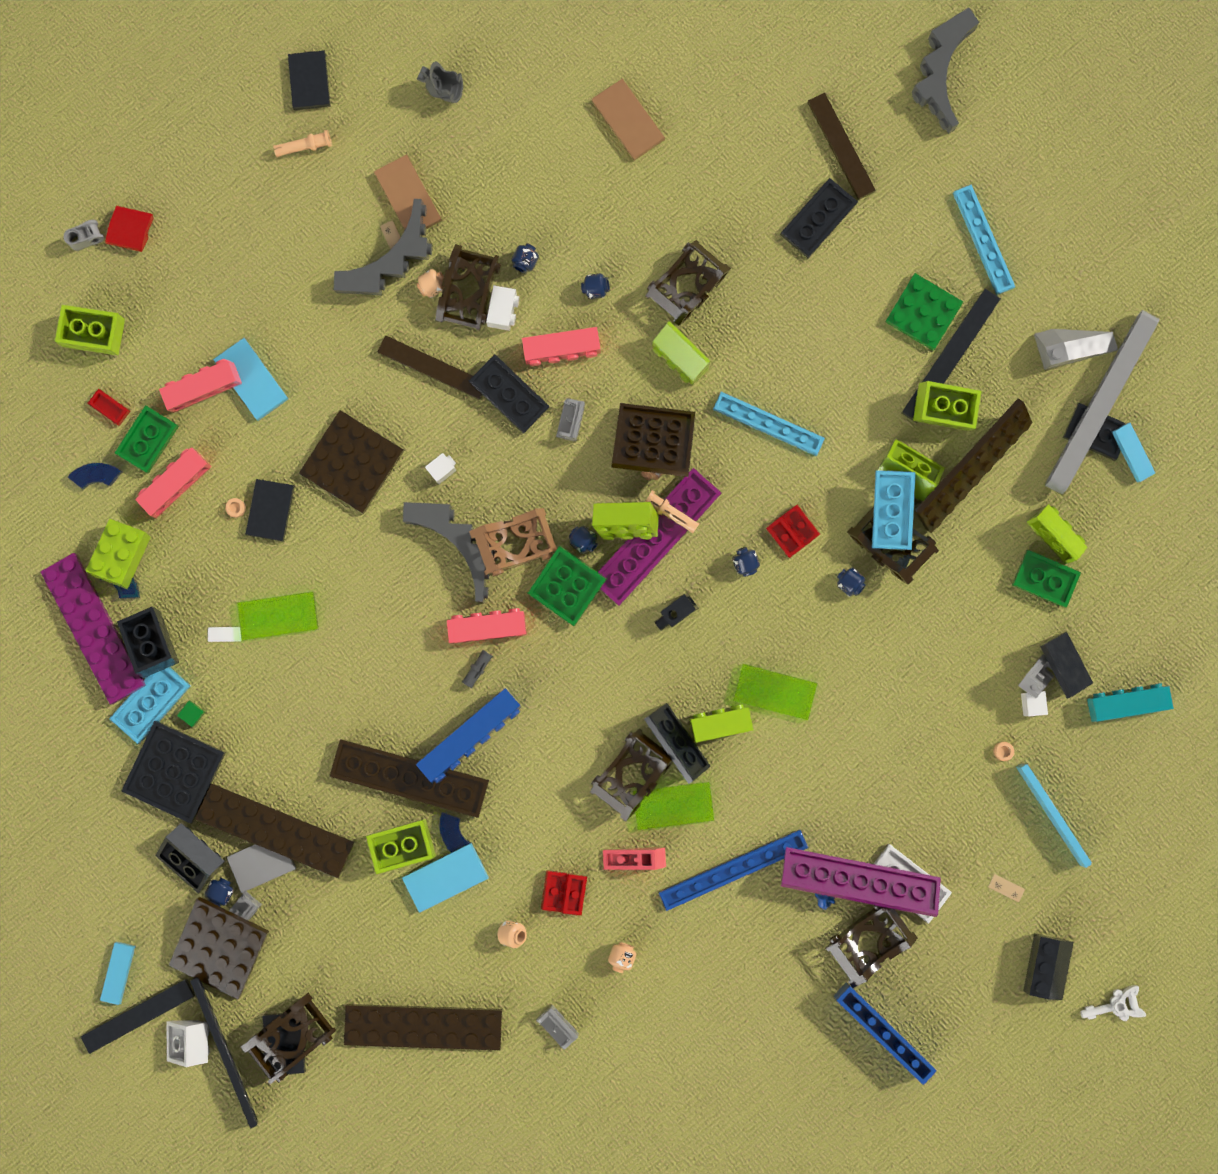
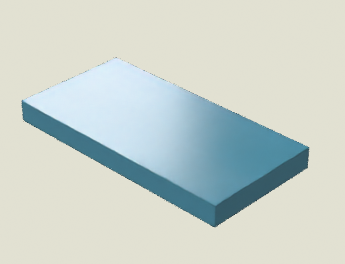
[213,338,288,421]
[872,471,915,550]
[110,667,191,744]
[402,843,489,913]

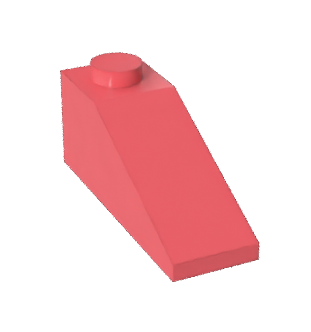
[603,847,666,870]

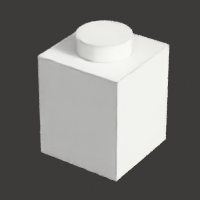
[425,453,457,484]
[1021,691,1048,716]

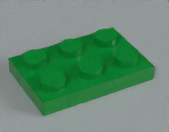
[115,405,179,474]
[1012,550,1081,608]

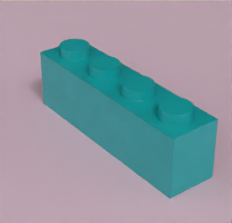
[1087,683,1174,722]

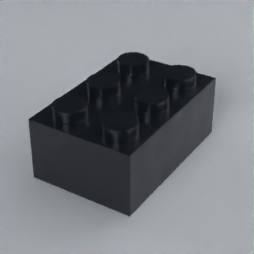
[117,606,179,678]

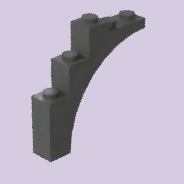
[911,8,979,134]
[334,199,432,295]
[403,502,498,603]

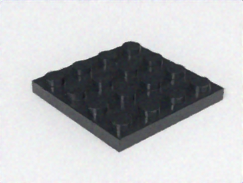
[121,721,226,824]

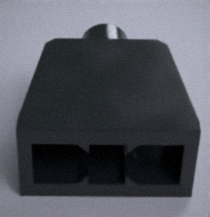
[654,593,699,631]

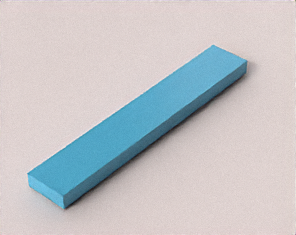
[953,185,1015,295]
[713,392,825,456]
[1016,763,1092,868]

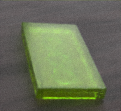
[237,591,319,641]
[733,664,818,721]
[633,782,715,830]

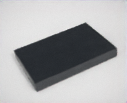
[288,50,331,110]
[1062,403,1126,461]
[245,479,295,542]
[1040,632,1093,699]
[262,1013,306,1076]

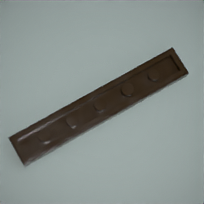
[808,93,876,200]
[377,335,482,400]

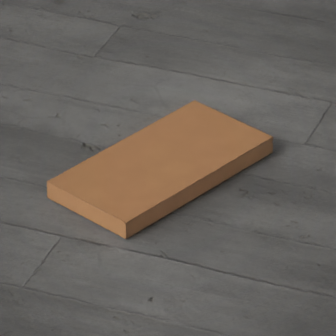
[592,79,665,161]
[374,154,442,230]

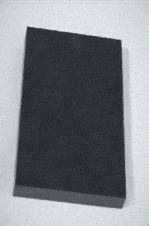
[780,178,858,259]
[468,354,550,434]
[644,703,711,784]

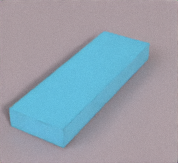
[1112,423,1155,482]
[100,942,135,1005]

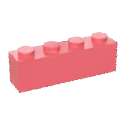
[522,327,601,366]
[159,359,242,413]
[135,447,212,518]
[447,608,527,644]

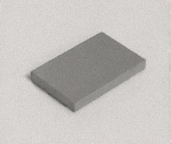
[227,844,296,893]

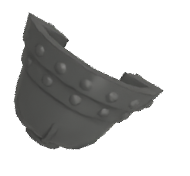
[417,61,463,103]

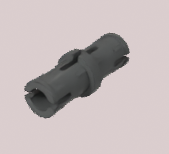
[462,650,493,688]

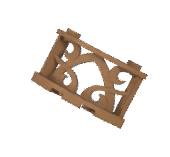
[469,508,557,577]

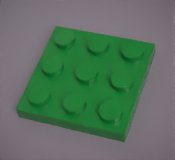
[885,273,964,351]
[527,546,607,626]

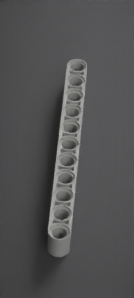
[1045,310,1160,495]

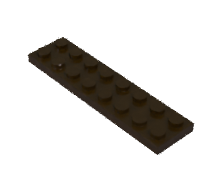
[915,399,1033,533]
[329,739,489,818]
[195,783,355,879]
[344,1004,502,1050]

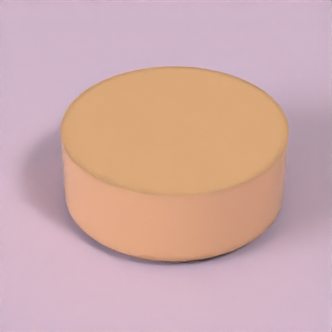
[225,498,246,518]
[993,742,1014,761]

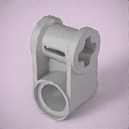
[63,220,104,251]

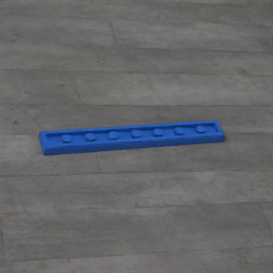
[659,830,808,911]

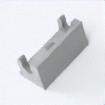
[556,398,585,442]
[1018,655,1054,698]
[229,891,262,921]
[536,1005,579,1050]

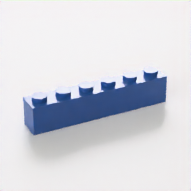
[416,688,521,784]
[833,982,937,1085]

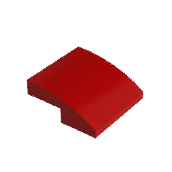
[105,205,154,252]
[766,504,821,558]
[541,870,587,916]

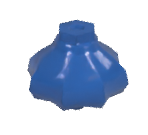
[815,893,836,910]

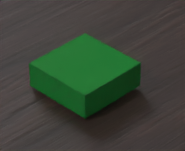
[177,700,205,727]

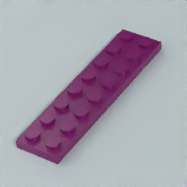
[598,468,722,606]
[40,553,146,705]
[781,847,941,917]

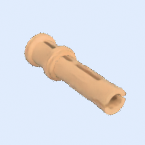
[273,130,332,157]
[645,490,699,534]

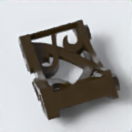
[645,240,731,326]
[435,244,501,331]
[847,506,939,585]
[590,728,673,821]
[825,905,918,988]
[241,992,336,1084]

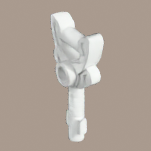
[1080,985,1146,1021]

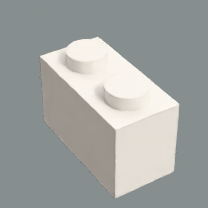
[486,285,520,331]

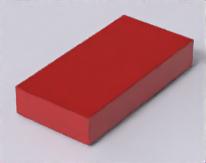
[87,388,131,426]

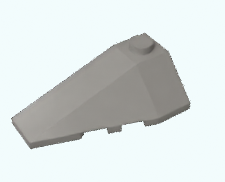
[1034,329,1118,370]

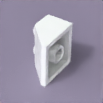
[167,1020,209,1067]

